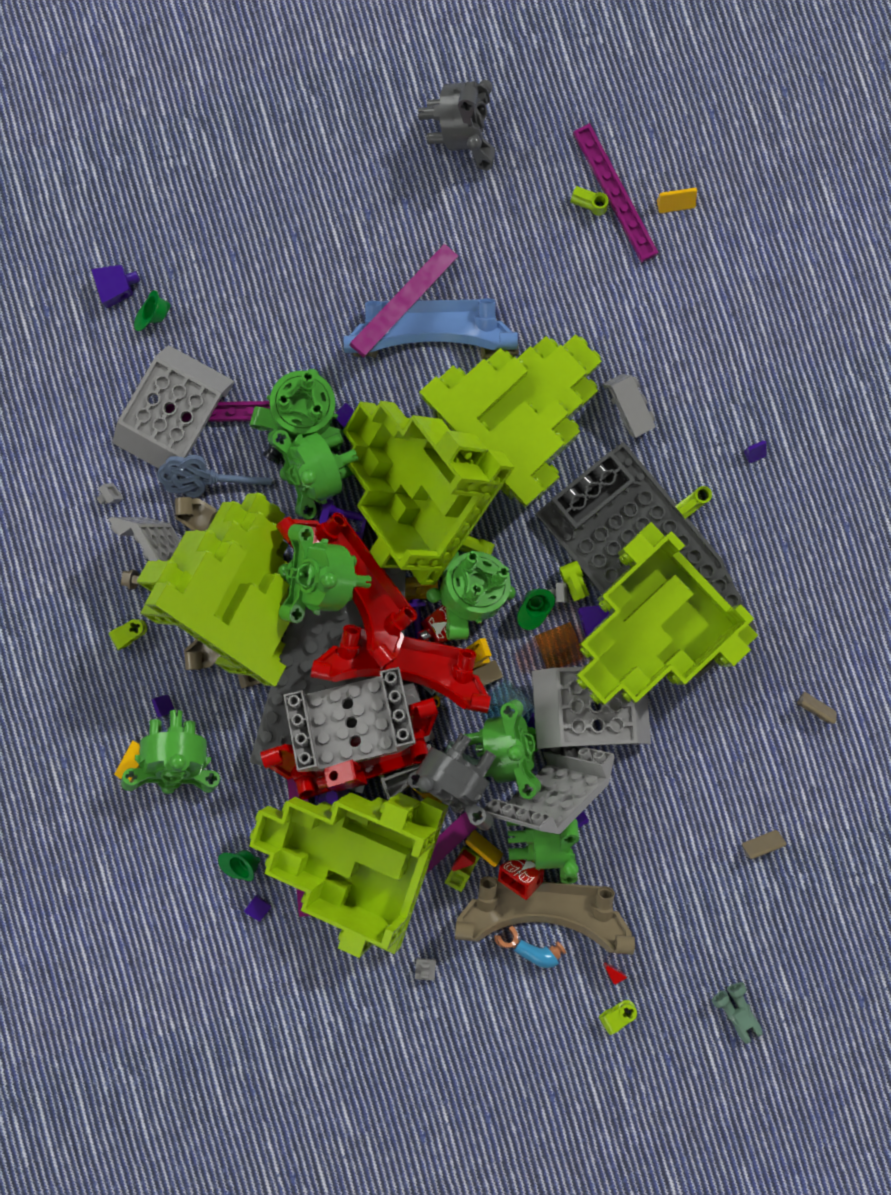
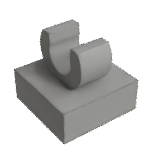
[97,483,124,505]
[548,583,569,603]
[415,958,436,981]

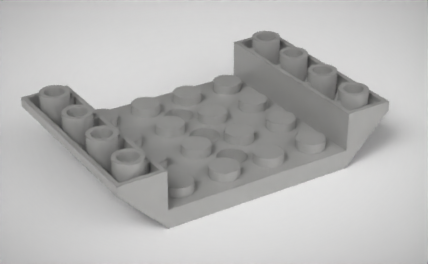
[112,345,235,476]
[109,517,180,561]
[283,667,416,772]
[532,667,651,749]
[483,746,615,834]

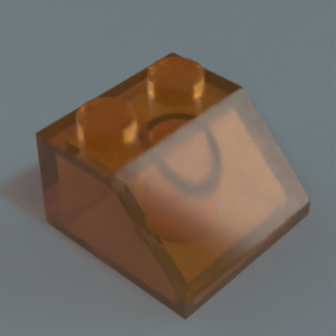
[534,622,583,669]

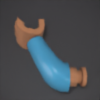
[494,925,566,969]

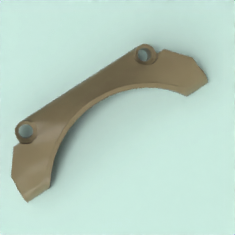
[175,497,222,670]
[455,876,635,955]

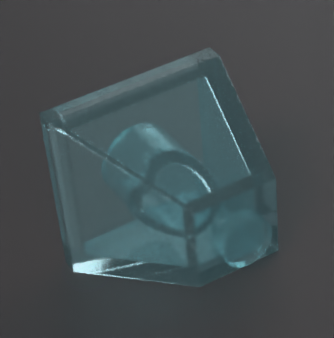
[487,678,534,718]

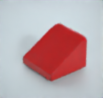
[451,849,476,871]
[603,962,627,985]

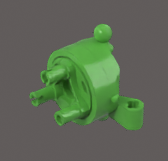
[249,369,344,451]
[267,429,358,519]
[278,524,371,623]
[426,551,516,640]
[464,699,541,799]
[121,710,220,794]
[507,819,579,884]

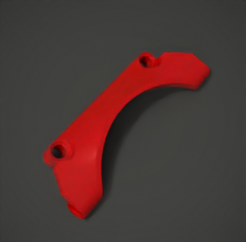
[276,512,417,669]
[310,625,491,714]
[260,697,438,799]

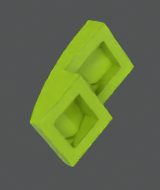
[444,845,480,892]

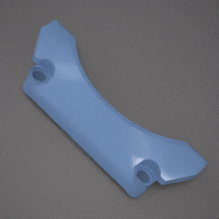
[344,298,518,353]

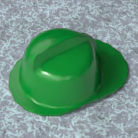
[134,290,171,331]
[517,588,555,630]
[218,850,261,882]

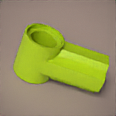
[570,186,609,216]
[675,486,712,519]
[459,536,495,555]
[559,561,589,602]

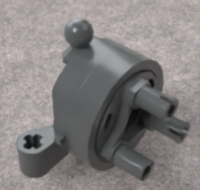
[418,80,495,170]
[408,733,496,830]

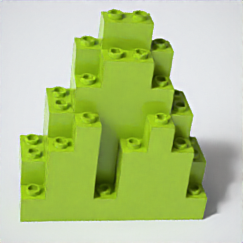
[419,334,602,508]
[343,401,515,585]
[136,492,290,687]
[575,522,758,705]
[249,792,449,958]

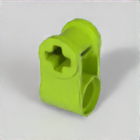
[108,619,148,651]
[598,1000,637,1035]

